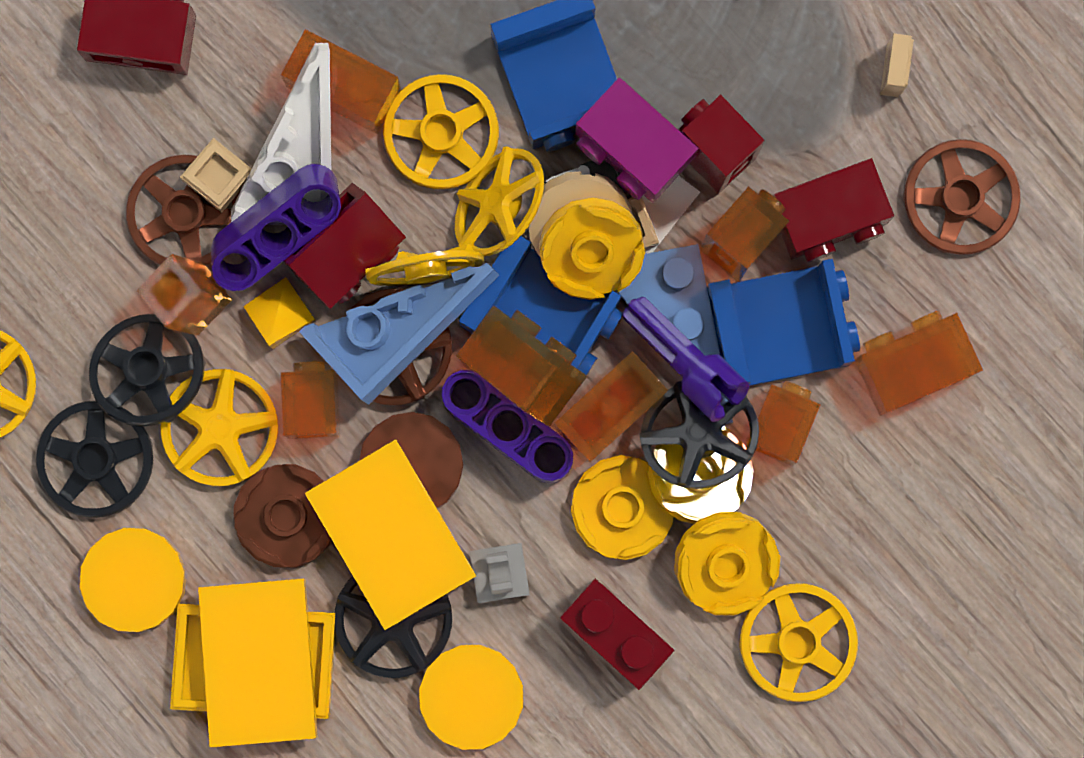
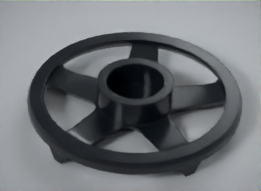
[89,314,206,427]
[640,381,759,489]
[36,401,154,518]
[334,576,452,678]

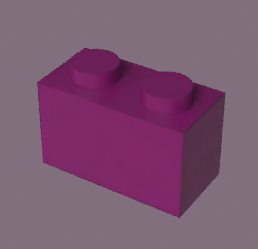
[575,77,699,203]

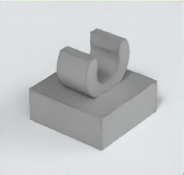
[470,543,530,603]

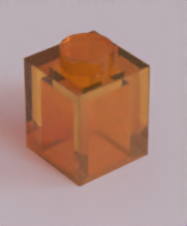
[137,254,233,336]
[281,361,340,439]
[744,381,821,466]

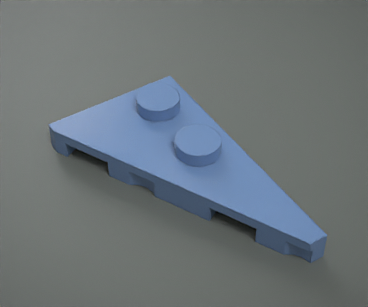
[616,244,733,425]
[299,263,499,405]

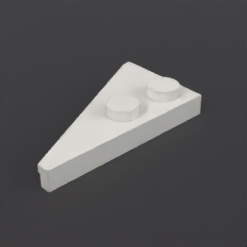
[231,43,331,225]

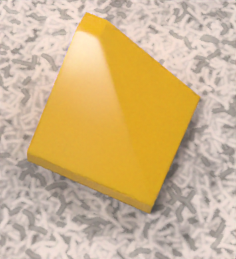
[243,277,316,349]

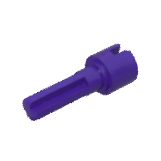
[622,297,750,422]

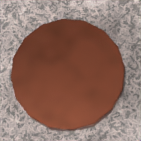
[359,412,464,509]
[234,464,332,568]

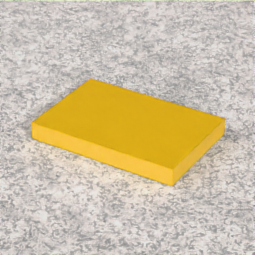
[305,440,476,630]
[198,578,318,748]
[170,604,336,719]

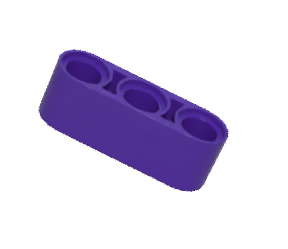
[211,164,341,291]
[442,370,573,483]

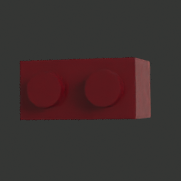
[77,0,197,75]
[678,94,765,194]
[769,158,894,263]
[284,183,406,309]
[559,578,675,690]

